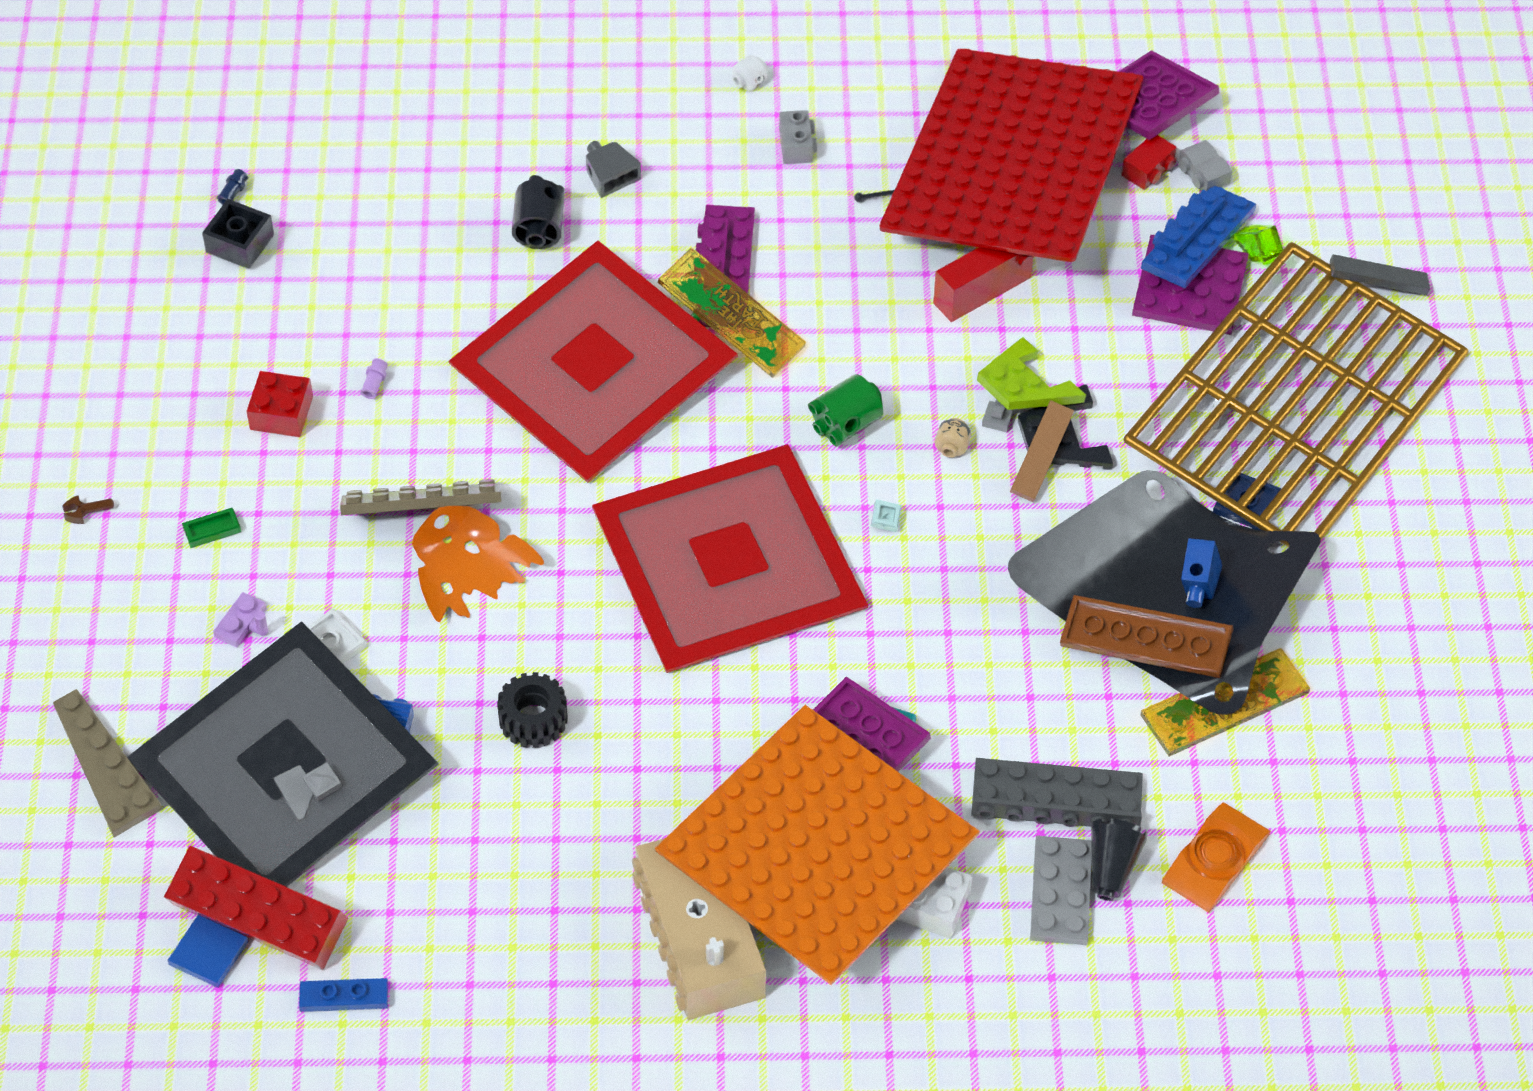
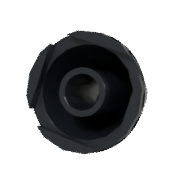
[1091,818,1148,901]

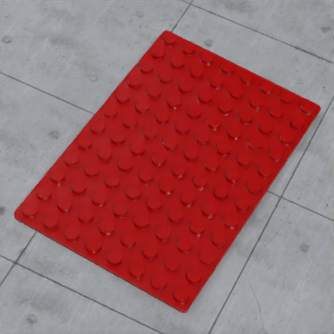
[879,48,1143,262]

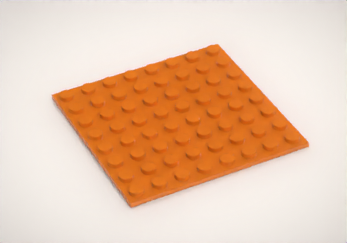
[655,704,980,985]

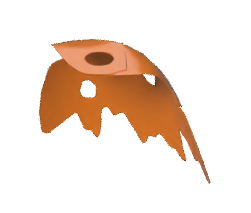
[412,506,544,622]

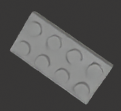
[1030,835,1092,945]

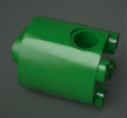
[808,374,884,447]

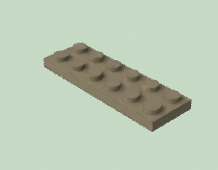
[340,479,502,515]

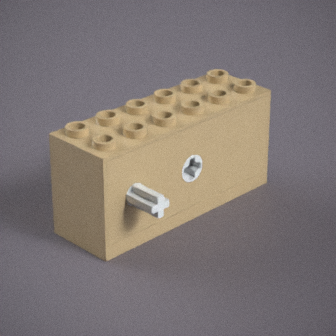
[632,838,766,1021]

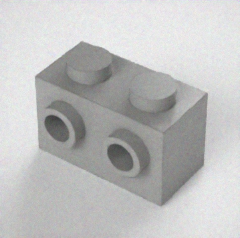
[779,110,817,164]

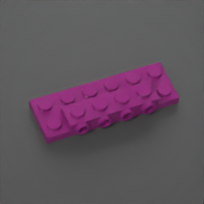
[694,204,755,329]

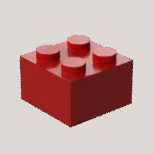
[246,371,313,437]

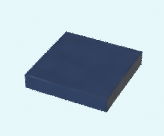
[1213,473,1282,530]

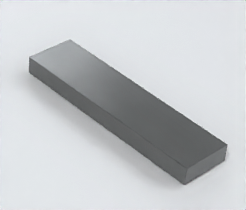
[1329,254,1430,295]

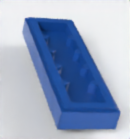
[299,978,388,1012]

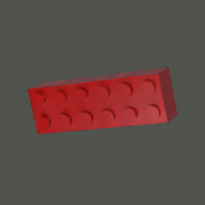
[164,845,349,970]

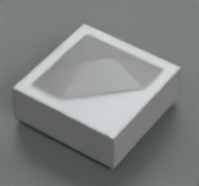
[302,762,342,801]

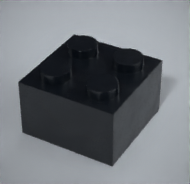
[202,199,274,269]

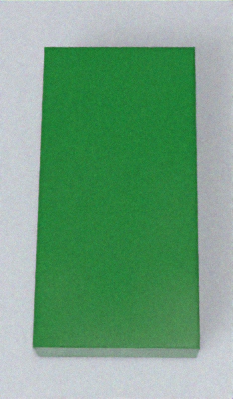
[182,507,241,549]

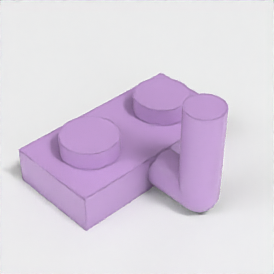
[213,592,268,648]

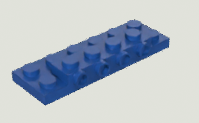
[1141,186,1257,288]

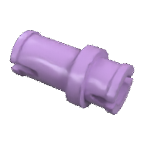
[360,358,388,399]

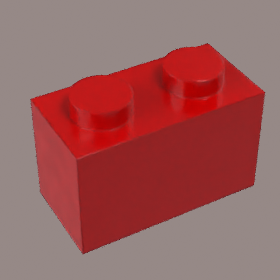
[1121,135,1177,191]

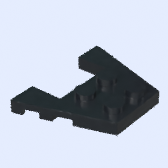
[1018,384,1113,470]

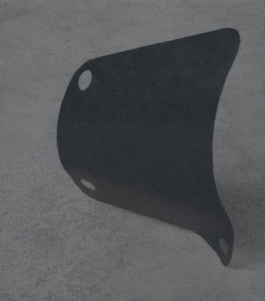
[1008,470,1321,715]

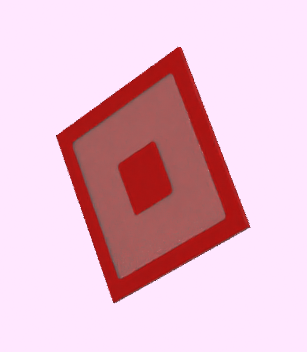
[448,240,738,483]
[592,444,868,673]

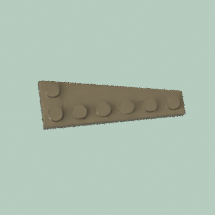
[53,689,162,838]

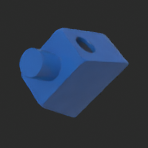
[1181,538,1222,608]

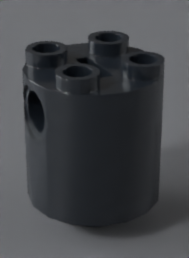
[512,175,565,249]

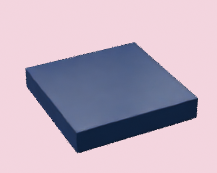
[167,915,248,988]

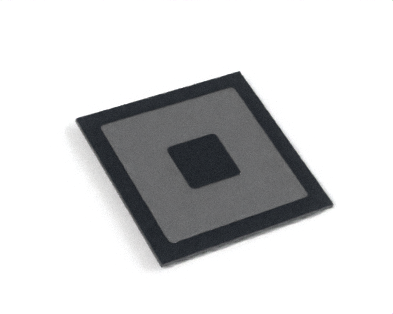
[127,621,439,887]

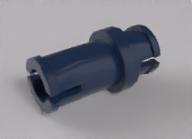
[216,168,249,205]

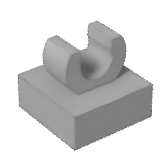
[982,399,1014,432]

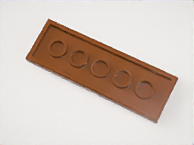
[1060,595,1233,678]

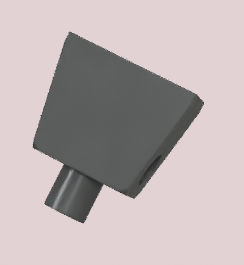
[586,141,641,198]

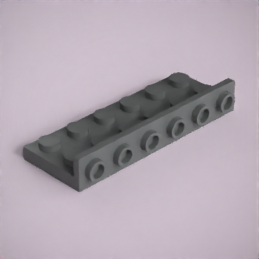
[971,757,1143,827]

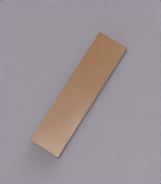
[1010,400,1074,503]

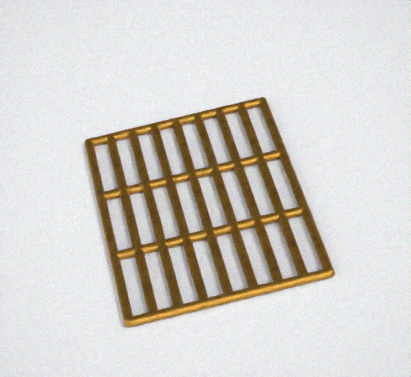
[1123,242,1469,547]

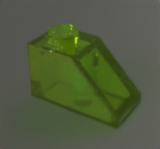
[1232,224,1283,265]

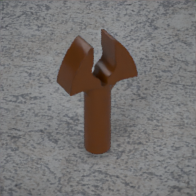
[62,495,114,524]

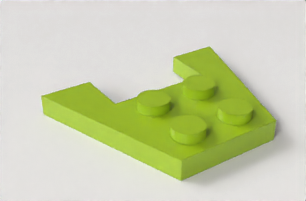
[977,337,1086,410]

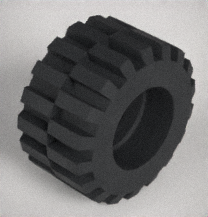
[497,672,568,748]

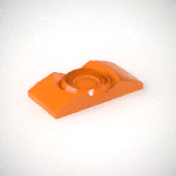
[1161,802,1271,913]

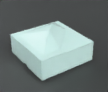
[870,499,902,532]

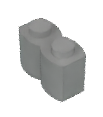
[1178,140,1232,191]

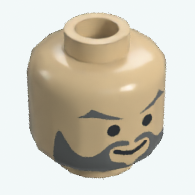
[934,418,972,458]

